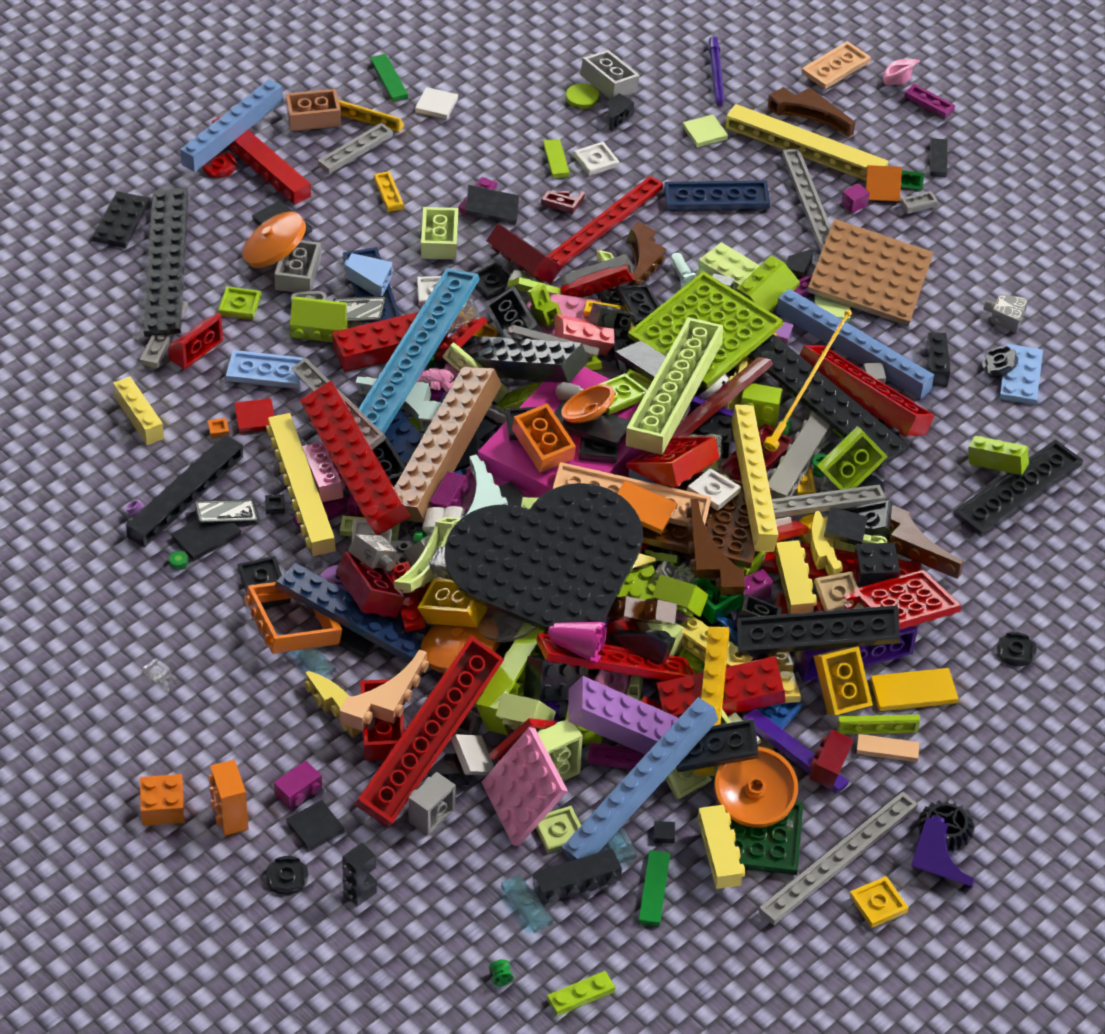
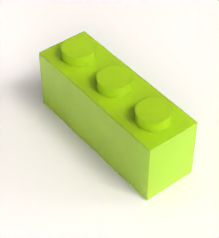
[968,436,1029,475]

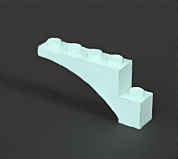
[356,377,442,429]
[462,455,508,518]

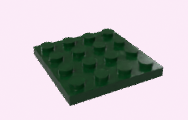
[729,801,803,875]

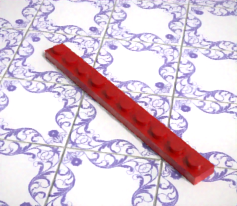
[547,176,664,267]

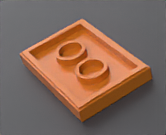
[617,480,678,534]

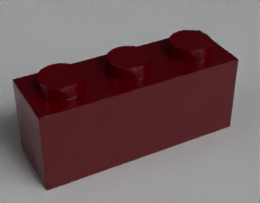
[809,729,854,789]

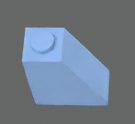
[344,253,393,296]

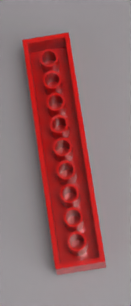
[299,381,411,536]
[354,635,505,829]

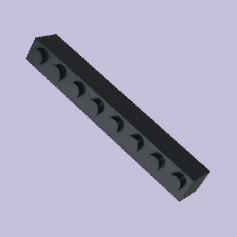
[126,435,243,548]

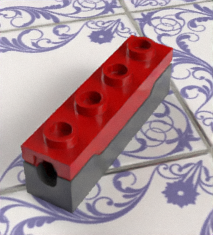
[560,254,634,298]

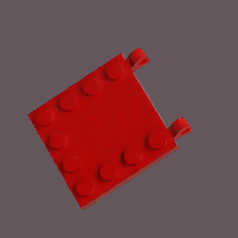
[843,570,961,629]

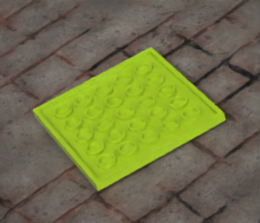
[628,271,783,388]

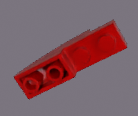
[391,561,425,632]

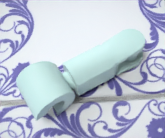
[671,253,696,289]

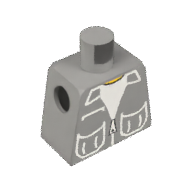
[983,294,1028,333]
[348,534,397,571]

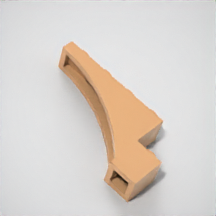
[340,650,429,731]

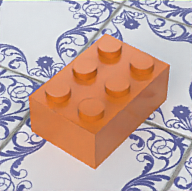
[512,403,576,473]
[208,759,249,836]

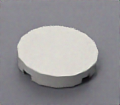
[697,374,729,400]

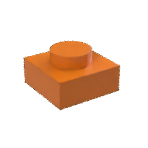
[208,418,230,439]

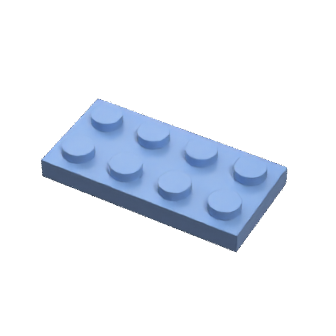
[999,344,1043,405]
[226,350,304,389]

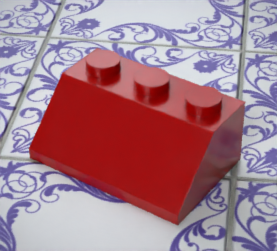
[168,313,223,370]

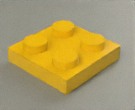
[849,876,909,928]

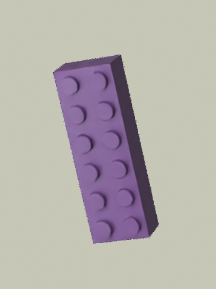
[568,676,679,755]

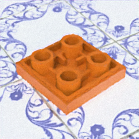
[866,165,902,202]

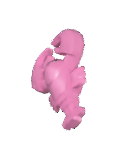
[417,363,459,392]

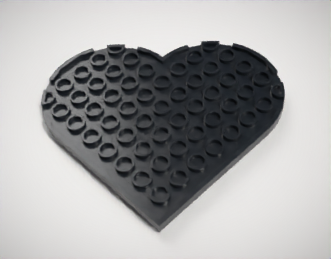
[444,483,643,632]

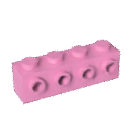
[302,442,345,502]

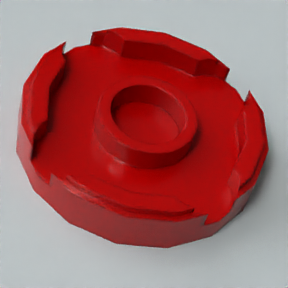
[202,152,236,178]

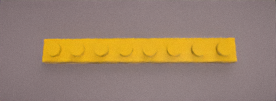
[694,627,730,776]

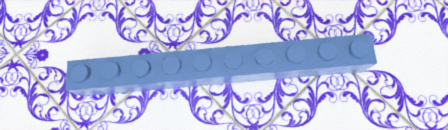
[776,289,934,400]
[562,697,718,861]

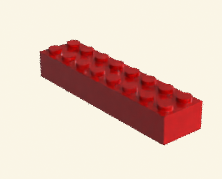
[800,345,935,437]

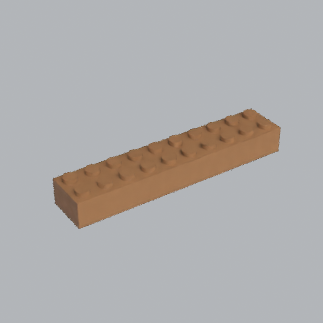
[394,367,502,522]

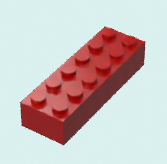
[332,312,448,372]
[657,656,786,718]

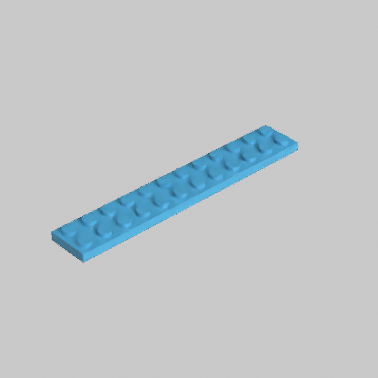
[359,268,480,434]

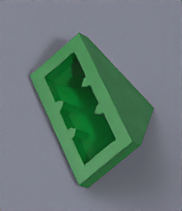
[901,170,925,190]

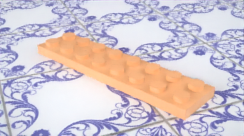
[553,462,711,527]

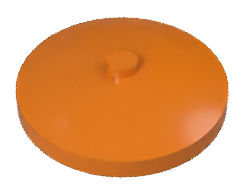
[242,212,306,268]
[421,615,501,673]
[714,747,798,827]

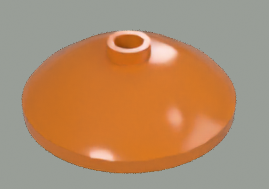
[561,384,615,423]

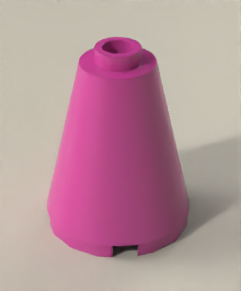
[548,622,607,663]

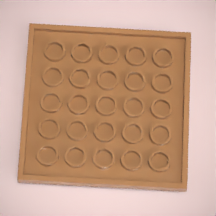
[807,219,934,326]

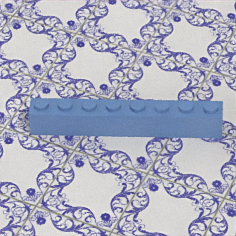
[180,79,283,172]

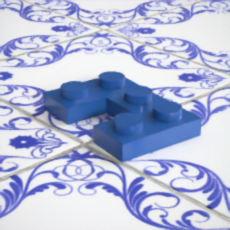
[745,702,803,729]

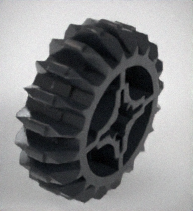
[918,800,975,853]

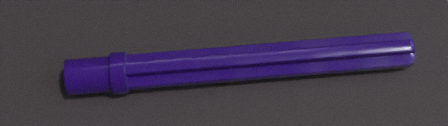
[709,36,724,105]

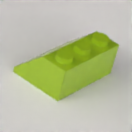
[736,255,800,313]
[290,296,348,342]
[817,426,888,490]

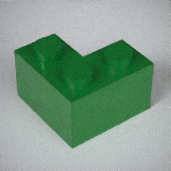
[691,578,745,625]

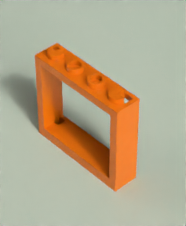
[244,582,342,654]

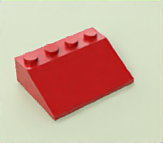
[626,437,720,488]

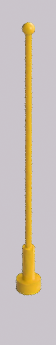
[763,310,852,452]

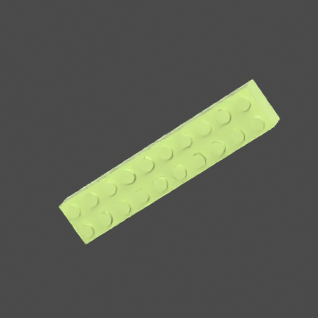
[626,317,723,454]

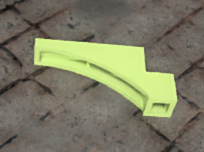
[394,517,460,593]

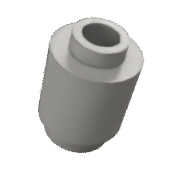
[556,382,584,401]

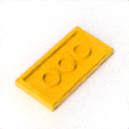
[870,668,958,711]

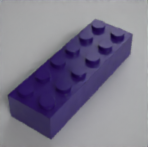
[794,626,918,682]

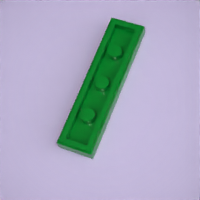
[370,54,408,102]
[638,850,670,927]

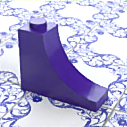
[911,815,975,887]

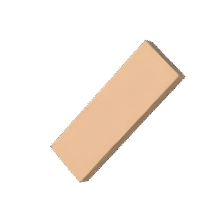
[856,734,920,762]

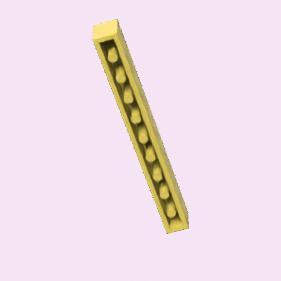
[726,104,888,181]
[731,405,778,552]
[266,413,336,556]

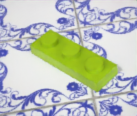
[547,971,616,1016]

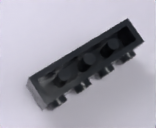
[533,849,622,905]

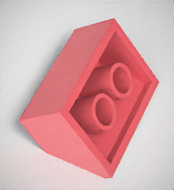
[554,314,614,356]

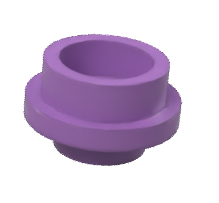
[126,500,145,517]

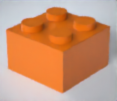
[140,774,185,826]

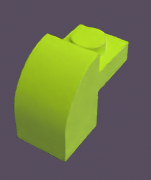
[527,283,562,327]

